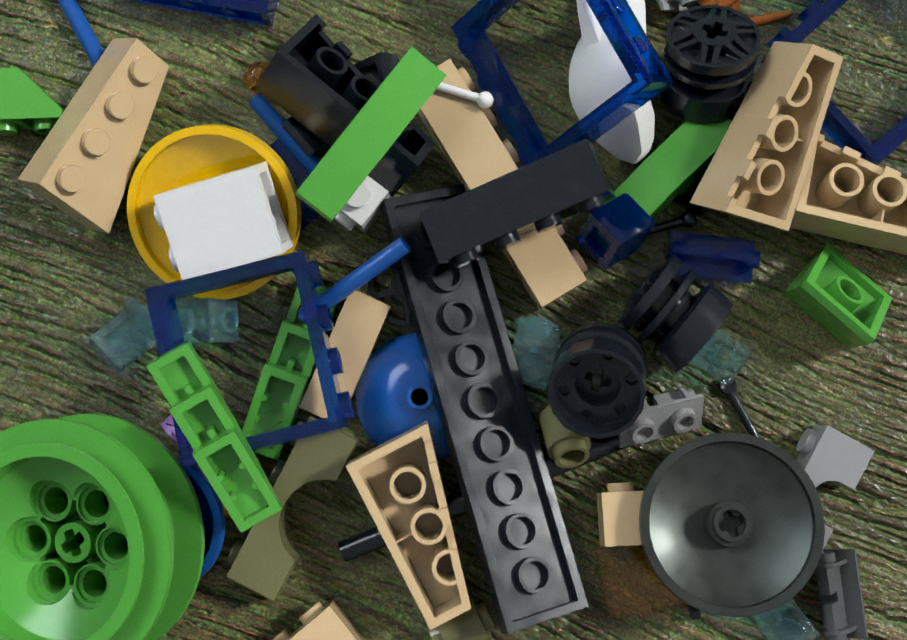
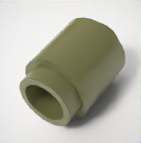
[539,404,591,468]
[427,597,496,640]

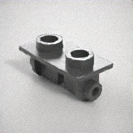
[815,549,868,640]

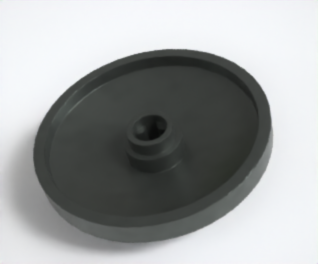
[639,432,825,617]

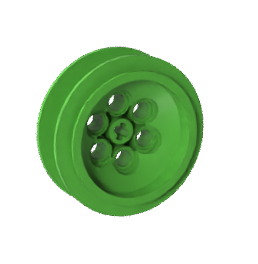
[0,413,205,640]

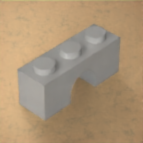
[796,425,875,551]

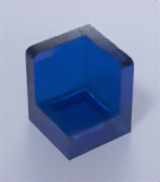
[577,193,656,270]

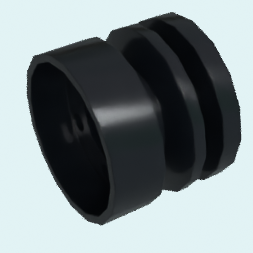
[659,5,762,124]
[616,255,733,373]
[547,322,647,439]

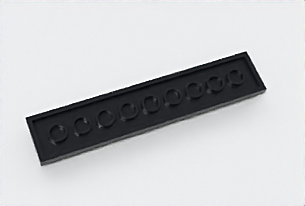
[380,184,589,634]

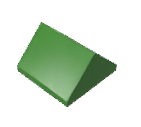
[783,242,892,348]

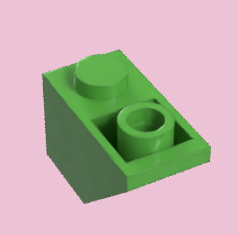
[0,67,65,136]

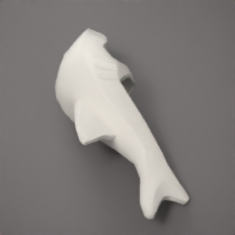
[569,0,660,164]

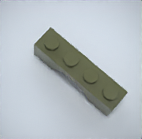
[226,416,360,601]

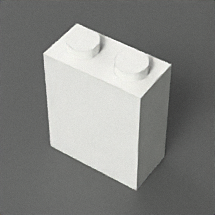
[153,161,294,282]

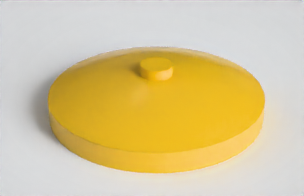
[127,124,302,300]

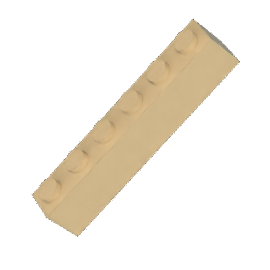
[418,59,588,310]

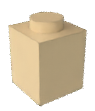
[596,482,644,547]

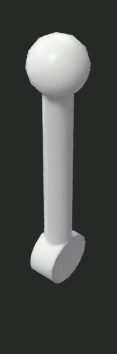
[436,82,494,109]

